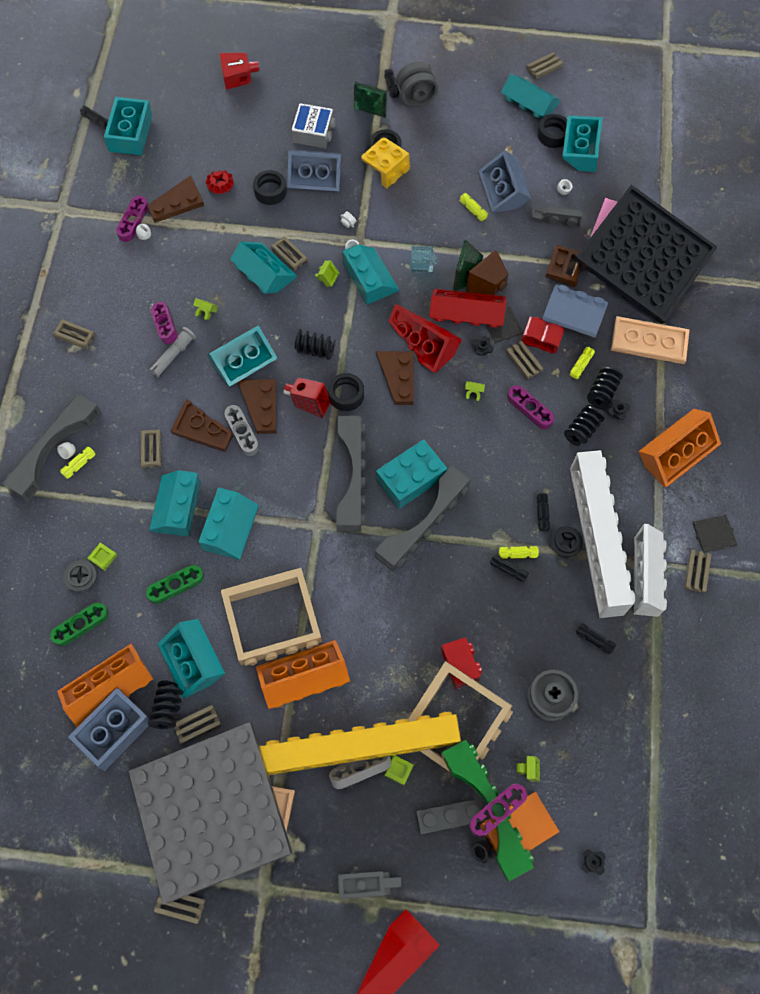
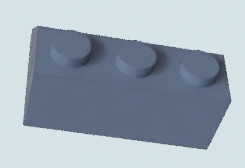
[287,150,342,191]
[479,150,531,213]
[542,285,608,337]
[68,688,151,771]

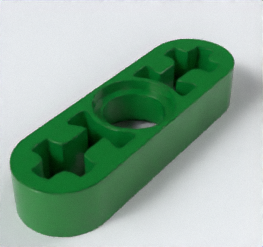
[146,565,204,604]
[50,603,109,646]

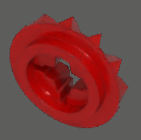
[206,169,234,194]

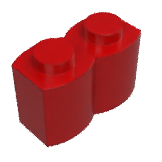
[521,317,565,354]

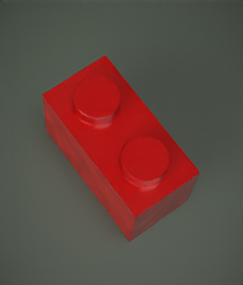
[441,637,482,689]

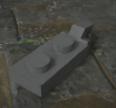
[531,206,583,226]
[338,871,402,899]

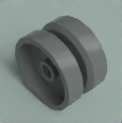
[396,61,438,107]
[526,669,578,722]

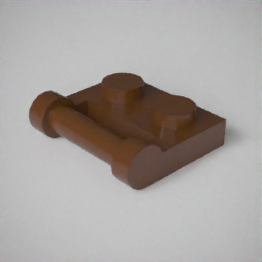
[545,245,581,287]

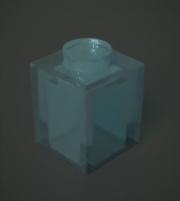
[411,246,437,272]

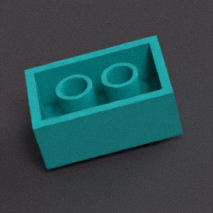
[104,97,153,155]
[376,439,448,509]

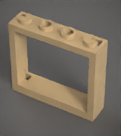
[221,568,322,666]
[408,662,513,771]

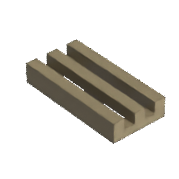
[526,52,563,80]
[271,236,308,272]
[53,319,96,350]
[506,341,543,380]
[141,429,162,469]
[684,549,711,593]
[174,705,221,745]
[154,894,206,924]

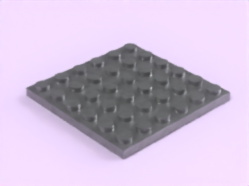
[129,722,293,904]

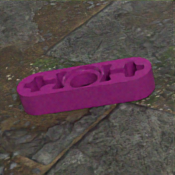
[116,196,148,242]
[151,302,178,344]
[507,385,554,429]
[470,784,527,837]

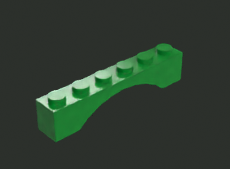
[441,740,534,882]

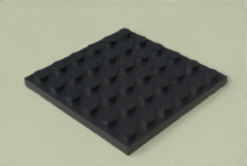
[574,184,717,325]

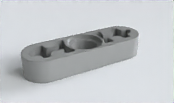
[224,405,259,456]
[329,756,392,789]

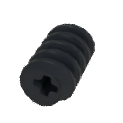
[294,329,336,360]
[587,367,624,410]
[564,405,605,446]
[148,680,184,729]

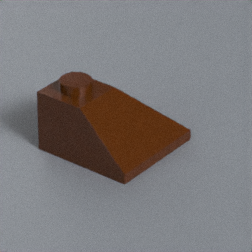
[466,250,509,295]

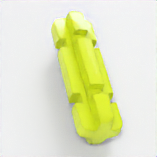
[460,193,488,221]
[570,347,595,379]
[60,447,95,479]
[499,546,539,559]

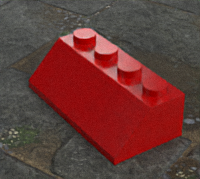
[429,288,507,328]

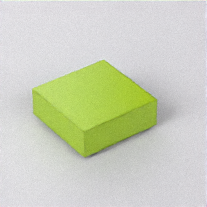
[87,542,117,571]
[385,755,414,785]

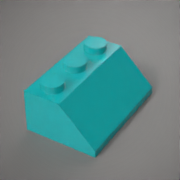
[501,73,561,119]
[563,116,603,172]
[230,242,297,294]
[342,244,399,304]
[207,325,277,387]
[149,470,201,537]
[199,487,259,560]
[157,619,225,699]

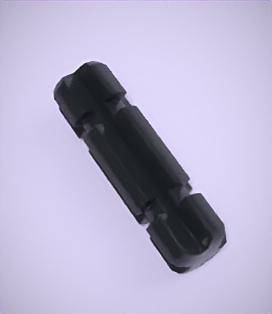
[384,69,399,98]
[80,106,108,129]
[537,493,550,531]
[490,554,529,582]
[576,623,616,654]

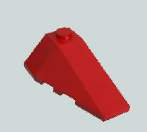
[388,304,462,373]
[357,909,440,994]

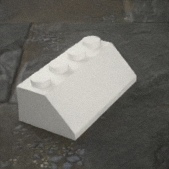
[634,524,667,617]

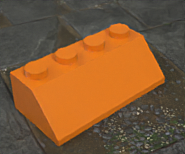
[639,409,721,487]
[256,640,351,709]
[57,643,153,727]

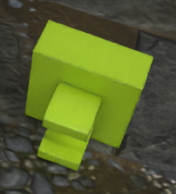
[315,260,339,287]
[193,298,218,320]
[465,381,485,401]
[517,756,540,782]

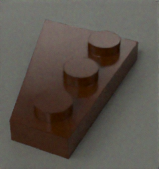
[147,175,204,223]
[376,351,414,405]
[238,379,277,434]
[171,398,233,452]

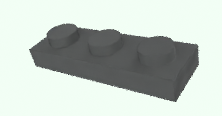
[416,798,486,835]

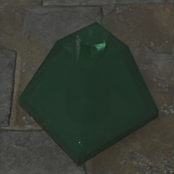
[354,81,387,118]
[453,240,483,291]

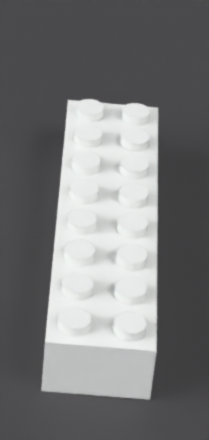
[570,450,635,618]

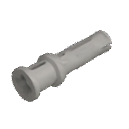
[149,327,196,378]

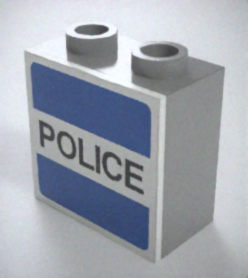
[292,104,336,149]

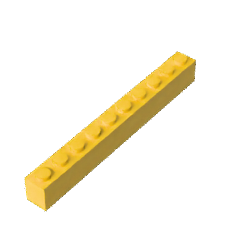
[260,712,461,775]

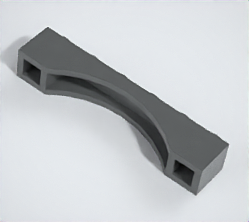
[3,394,102,503]
[336,416,365,532]
[375,466,470,572]

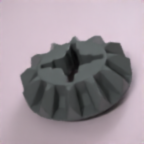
[63,560,97,593]

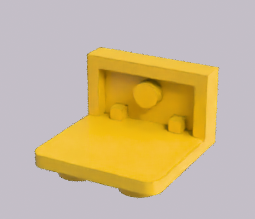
[362,138,410,188]

